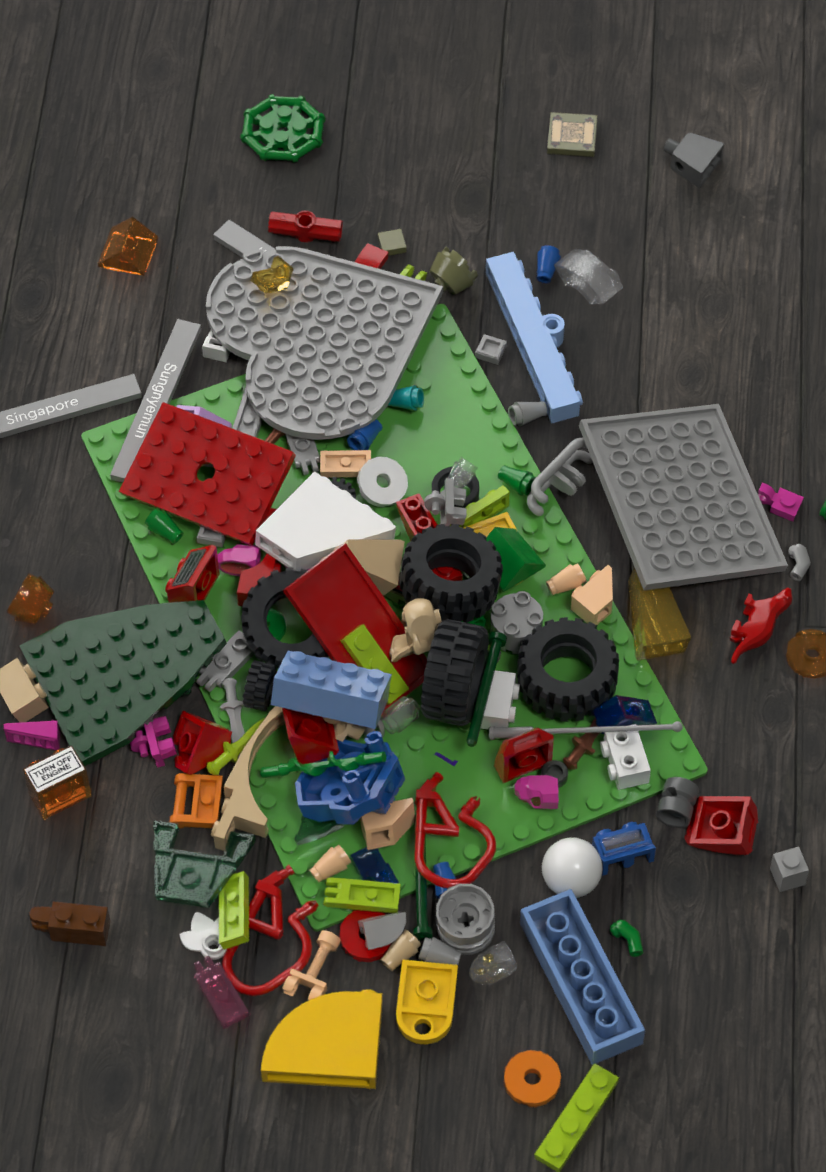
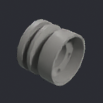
[436,884,495,955]

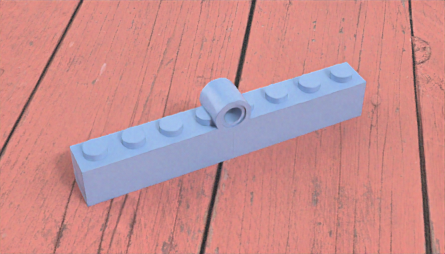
[486,252,583,424]

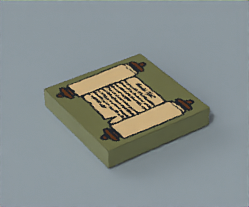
[547,112,597,157]

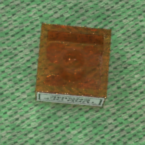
[23,745,92,820]

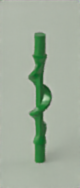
[260,751,386,778]

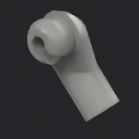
[788,544,811,581]

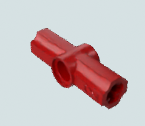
[268,211,343,242]

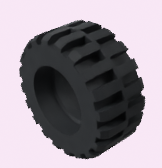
[399,524,503,623]
[241,568,329,668]
[517,617,619,722]
[421,619,489,726]

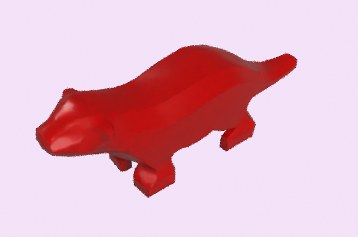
[730,588,793,664]

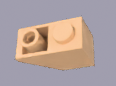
[571,565,613,625]
[360,798,415,850]

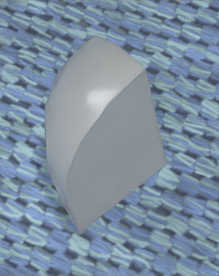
[358,912,406,950]

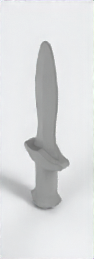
[220,678,245,758]

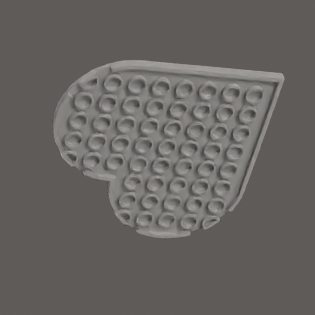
[206,246,443,440]

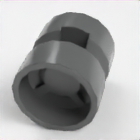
[656,777,699,828]

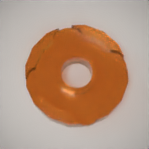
[786,629,826,679]

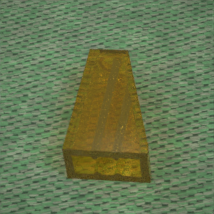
[628,567,691,661]

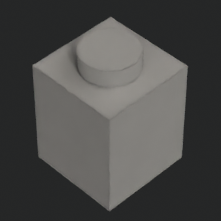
[770,847,809,892]

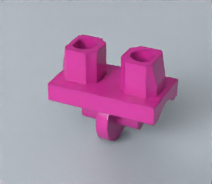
[130,716,177,767]

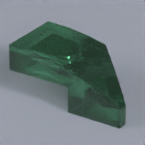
[294,815,344,846]

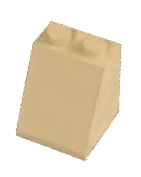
[319,539,404,596]

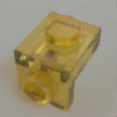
[250,256,293,294]

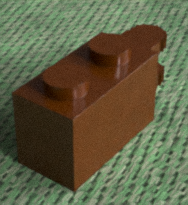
[29,901,111,946]

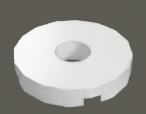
[357,457,408,507]

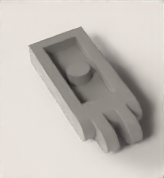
[285,434,320,475]
[197,631,255,692]

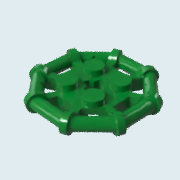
[240,94,326,163]

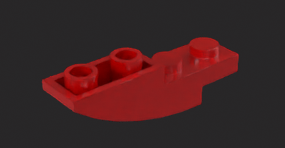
[396,493,463,581]

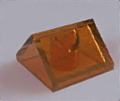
[98,217,158,276]

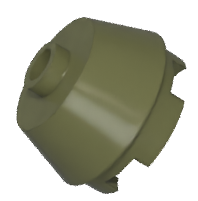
[430,246,478,295]

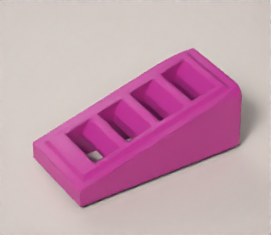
[4,721,60,750]

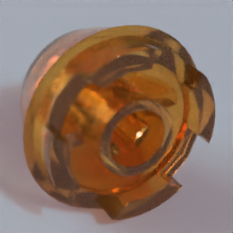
[7,573,54,624]

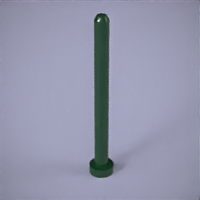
[466,632,507,747]
[413,818,432,940]

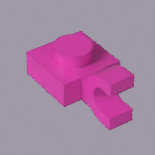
[758,483,804,522]

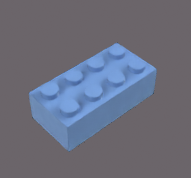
[271,651,392,729]

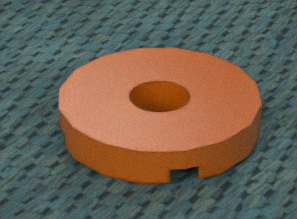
[504,1050,561,1107]

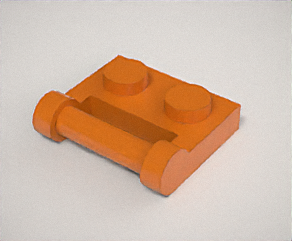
[169,773,223,829]

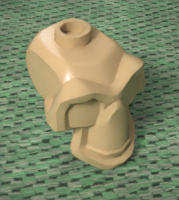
[390,598,442,662]

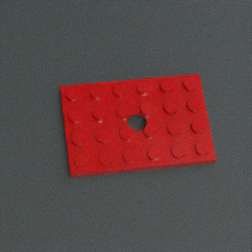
[118,402,296,546]

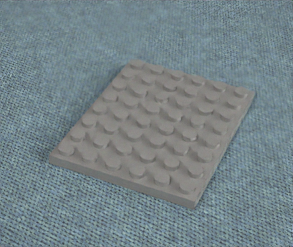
[579,404,788,590]

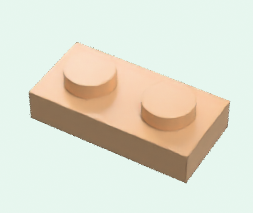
[320,450,371,478]

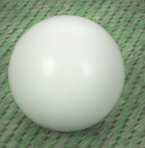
[542,838,602,898]

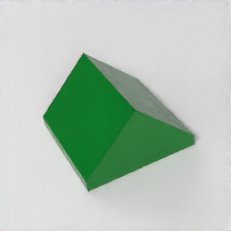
[486,527,546,592]

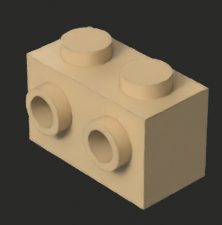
[0,658,49,723]

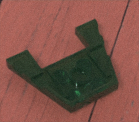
[153,820,256,908]

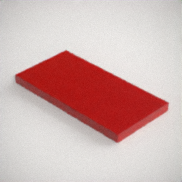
[282,543,427,716]

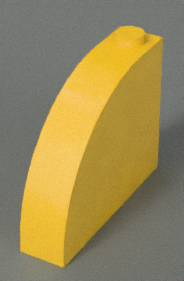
[261,990,382,1089]

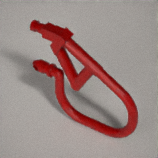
[414,772,496,889]
[222,865,319,996]

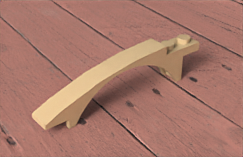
[211,706,285,851]

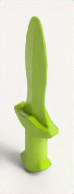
[207,717,266,775]

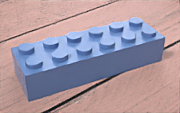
[520,889,645,1065]

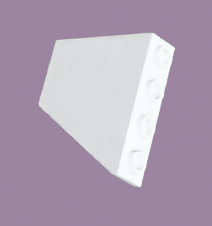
[255,472,396,571]

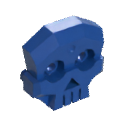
[295,731,405,825]

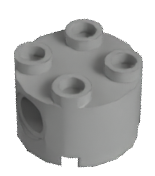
[490,591,543,654]

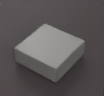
[475,334,507,365]

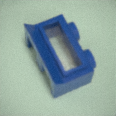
[592,822,656,876]

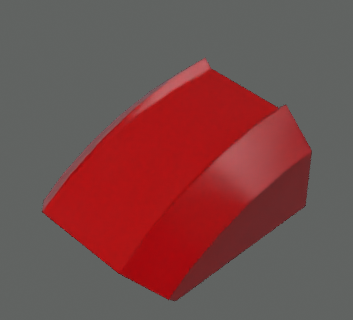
[494,728,554,784]
[685,796,758,855]

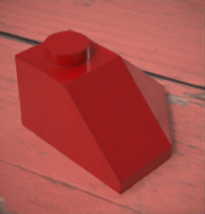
[173,711,232,775]

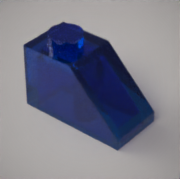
[593,695,657,734]

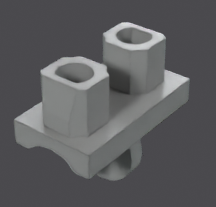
[424,478,467,526]

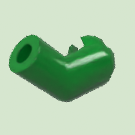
[610,920,643,957]

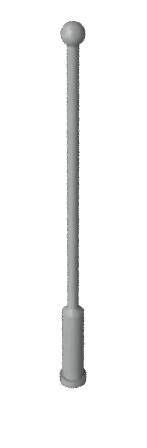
[489,721,683,740]

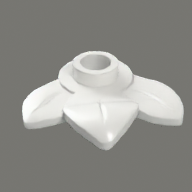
[180,912,227,960]

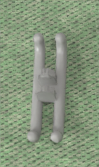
[527,437,593,516]

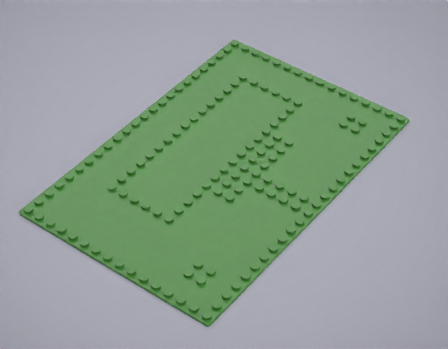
[81,304,707,932]

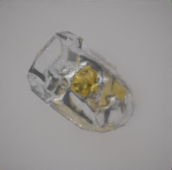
[470,941,516,984]

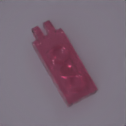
[194,955,249,1029]

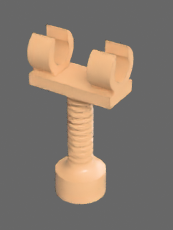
[282,930,341,1000]

